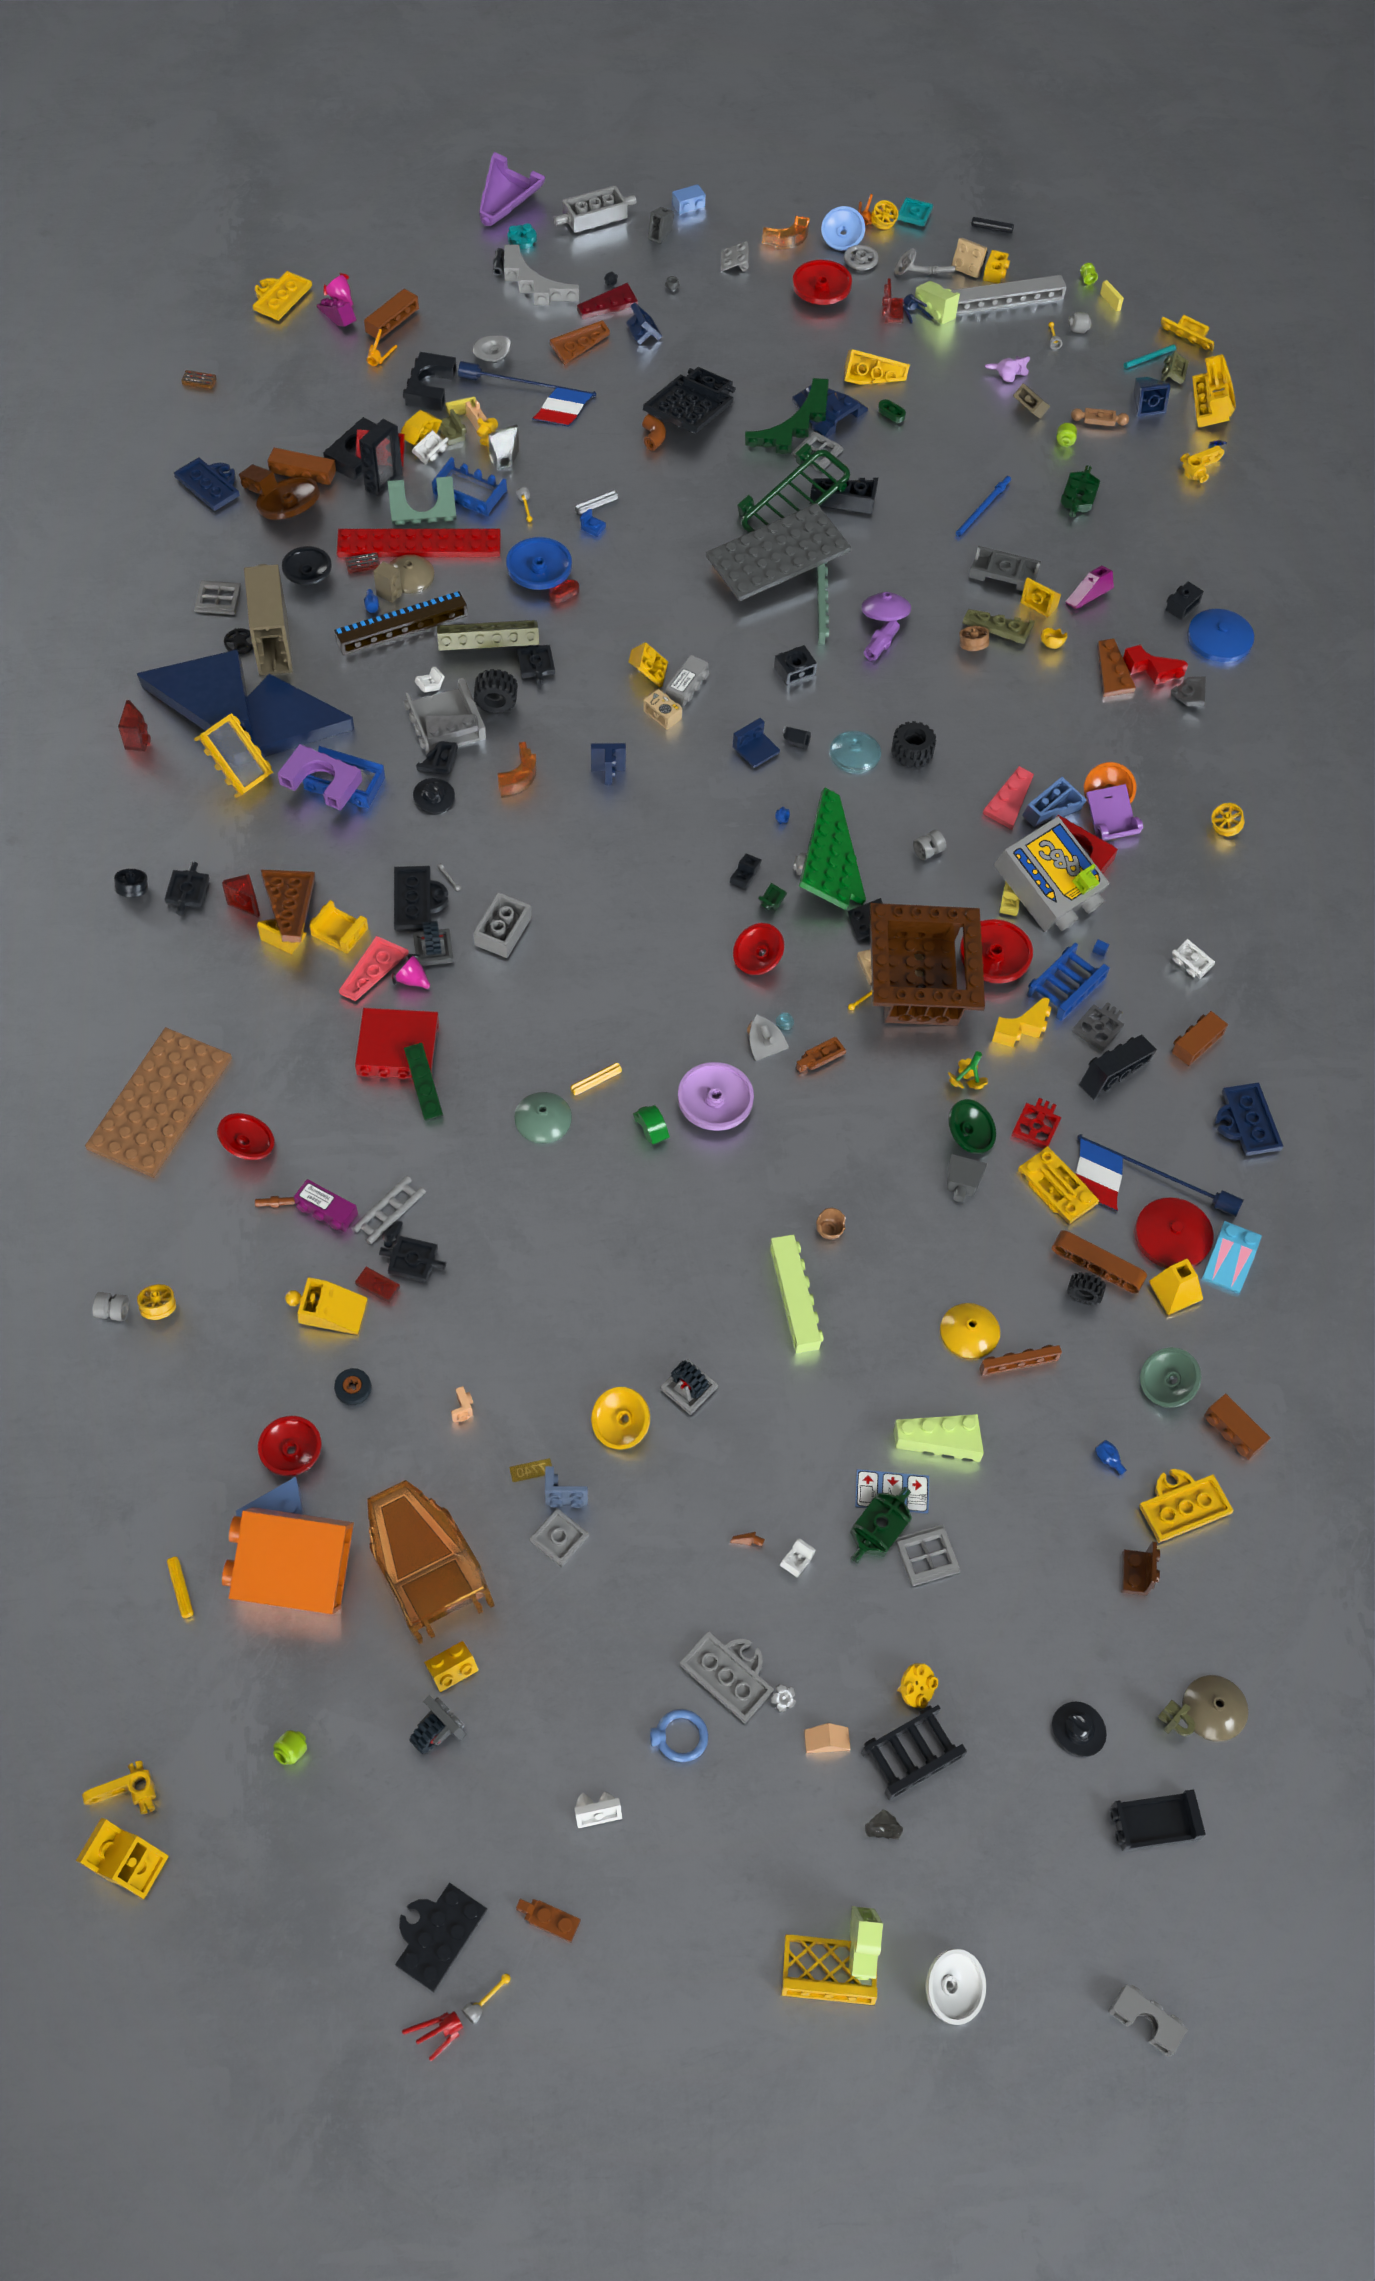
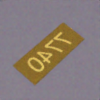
[509,1458,552,1482]

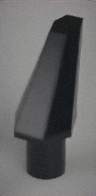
[382,1221,403,1248]

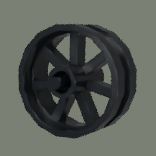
[114,869,148,897]

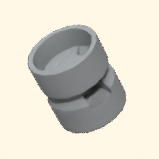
[913,830,946,860]
[93,1292,129,1321]

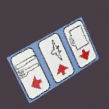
[855,1469,929,1513]

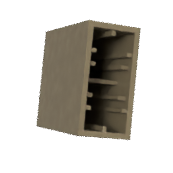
[244,564,293,676]

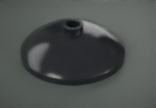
[282,546,332,585]

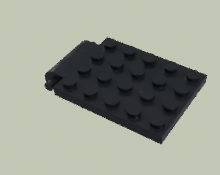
[643,367,736,434]

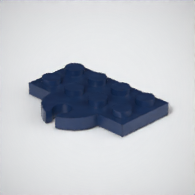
[174,457,240,511]
[1215,1082,1284,1156]

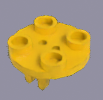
[897,1663,938,1708]

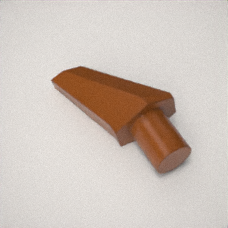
[730,1532,765,1547]

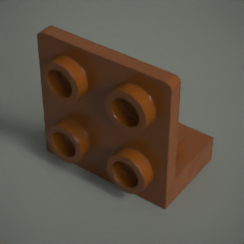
[1122,1541,1160,1596]

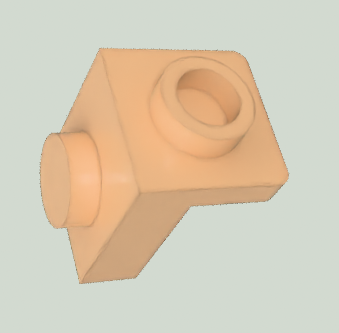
[451,1386,473,1422]

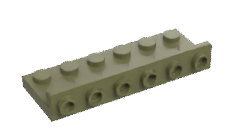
[437,620,539,651]

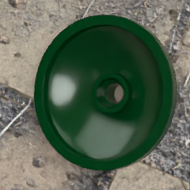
[948,1099,996,1154]

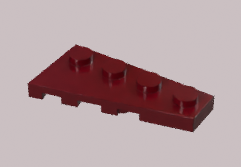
[577,282,638,320]

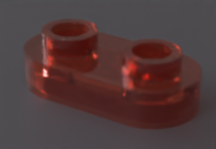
[549,579,579,603]

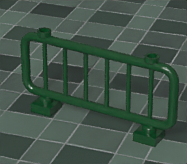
[737,443,850,533]

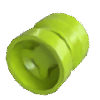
[1080,263,1098,285]

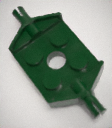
[1060,465,1100,517]
[850,1487,912,1563]

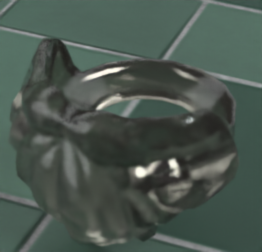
[865,1809,903,1839]

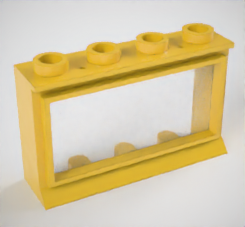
[194,713,274,798]

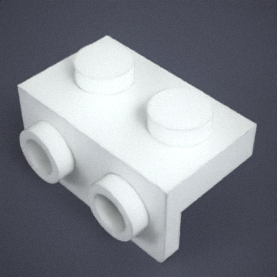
[412,430,449,465]
[1172,939,1215,979]

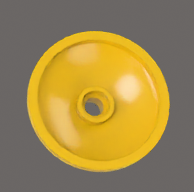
[940,1303,1000,1359]
[591,1387,650,1450]

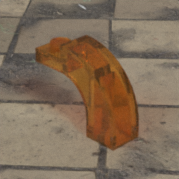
[762,216,810,249]
[497,742,536,798]

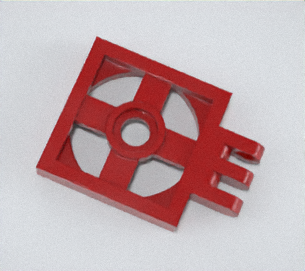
[1011,1098,1061,1149]

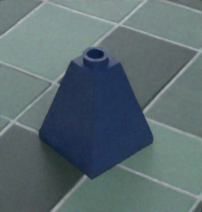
[1134,377,1171,417]

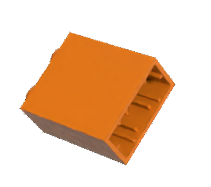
[222,1507,354,1614]

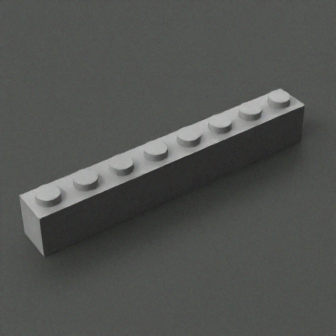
[951,275,1067,314]

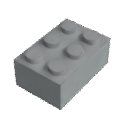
[473,893,531,958]

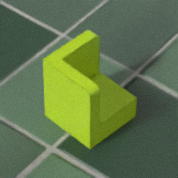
[1072,864,1099,895]

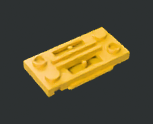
[1018,1146,1099,1225]

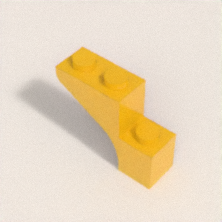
[992,998,1052,1047]

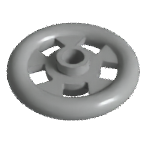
[844,245,879,270]

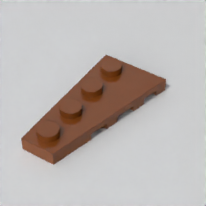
[550,320,610,365]
[1097,639,1136,697]

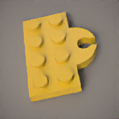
[253,271,312,321]
[1139,1469,1234,1543]

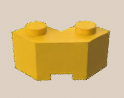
[401,410,442,446]

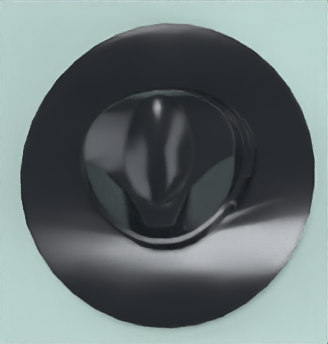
[413,778,455,814]
[1052,1701,1107,1757]

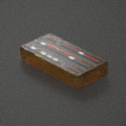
[181,370,217,389]

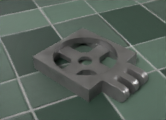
[1072,1002,1124,1052]

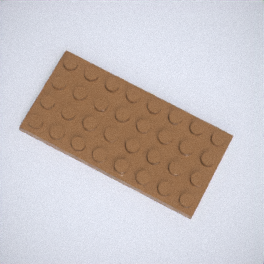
[85,1027,232,1178]

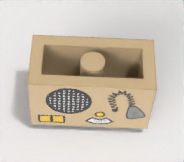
[643,689,682,730]

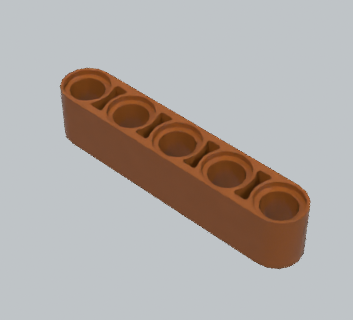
[1052,1230,1147,1293]

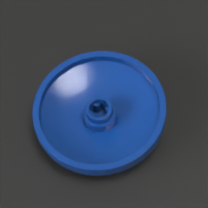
[506,537,572,590]
[1187,609,1254,662]

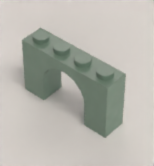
[388,476,456,526]

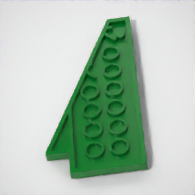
[799,788,866,910]

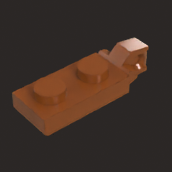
[795,1037,846,1073]
[516,1899,581,1943]

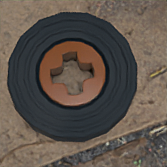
[334,1368,372,1405]

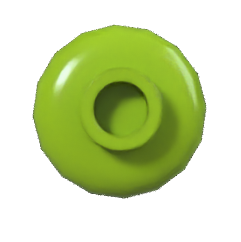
[1056,423,1077,447]
[273,1730,307,1765]

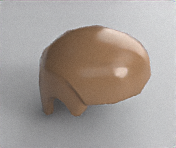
[816,1207,846,1240]

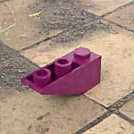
[316,298,356,327]
[1065,565,1114,609]

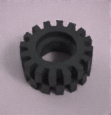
[1067,1272,1106,1305]

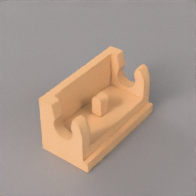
[465,400,489,430]

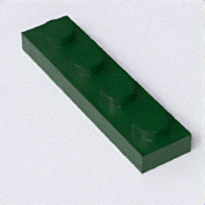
[404,1043,444,1121]

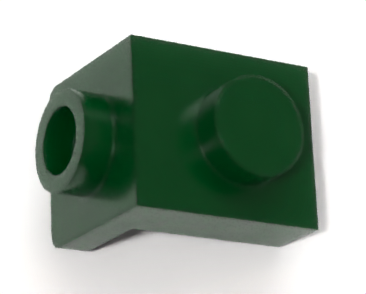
[758,883,787,911]

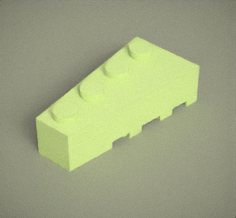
[893,1414,984,1462]

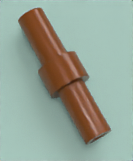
[255,1196,295,1208]

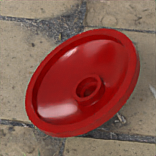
[733,923,784,975]
[217,1113,274,1160]
[258,1416,322,1476]

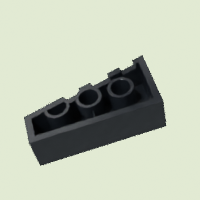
[809,477,879,514]
[1079,1034,1157,1100]

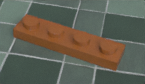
[979,1345,1062,1376]

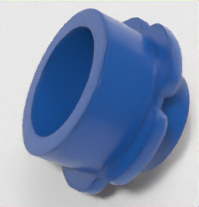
[775,807,790,824]

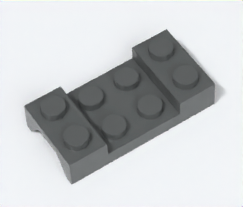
[969,546,1041,591]

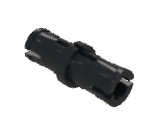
[493,248,504,276]

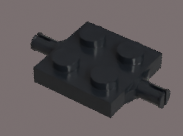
[517,645,555,685]
[164,861,210,915]
[379,1236,447,1282]

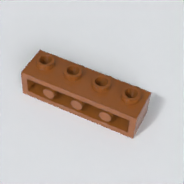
[364,289,419,340]
[267,447,336,485]

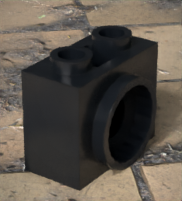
[774,645,817,686]

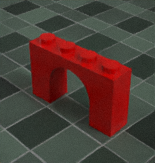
[1056,815,1118,874]

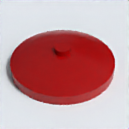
[793,260,852,305]
[960,919,1033,983]
[1135,1198,1214,1269]

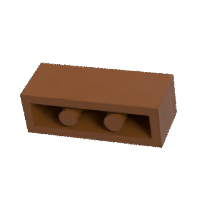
[1172,1011,1228,1066]
[1204,1393,1271,1460]

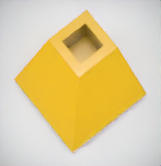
[628,642,668,688]
[1149,1259,1203,1316]

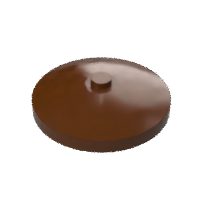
[256,477,320,520]

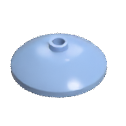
[822,206,865,251]

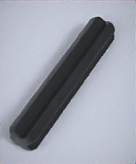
[971,217,1014,233]

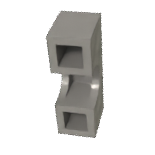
[1108,1985,1188,2057]

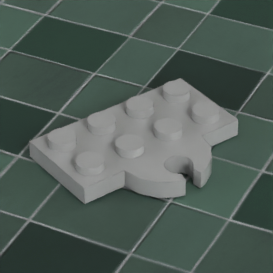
[679,1631,774,1724]

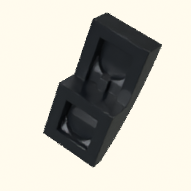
[730,853,762,889]

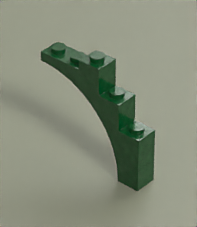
[745,378,829,454]

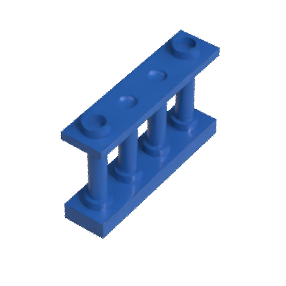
[1027,942,1110,1021]

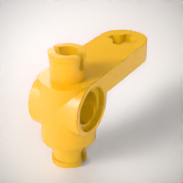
[1180,446,1224,483]
[82,1761,156,1814]

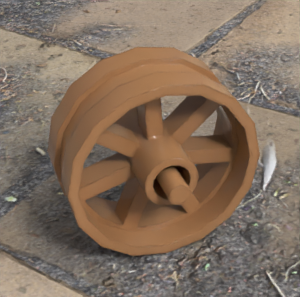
[959,626,989,651]

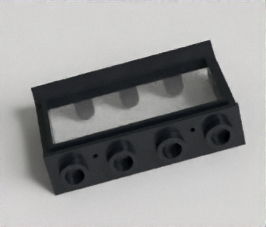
[359,419,403,497]

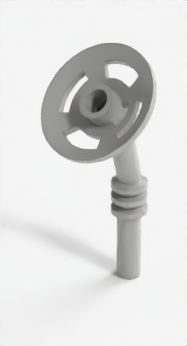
[894,248,955,275]

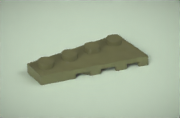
[962,609,1035,644]

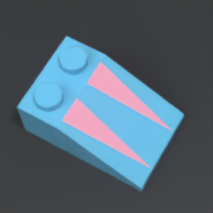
[1202,1221,1262,1294]

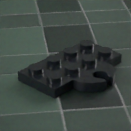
[394,866,448,930]
[395,1882,488,1993]

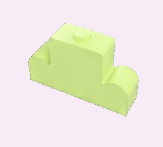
[849,1906,883,1980]

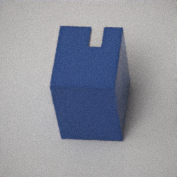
[1092,939,1110,957]

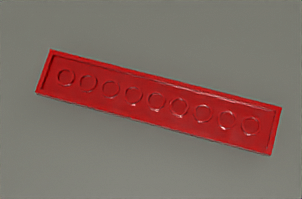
[337,529,501,557]

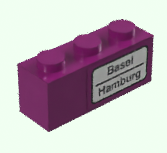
[294,1179,358,1232]

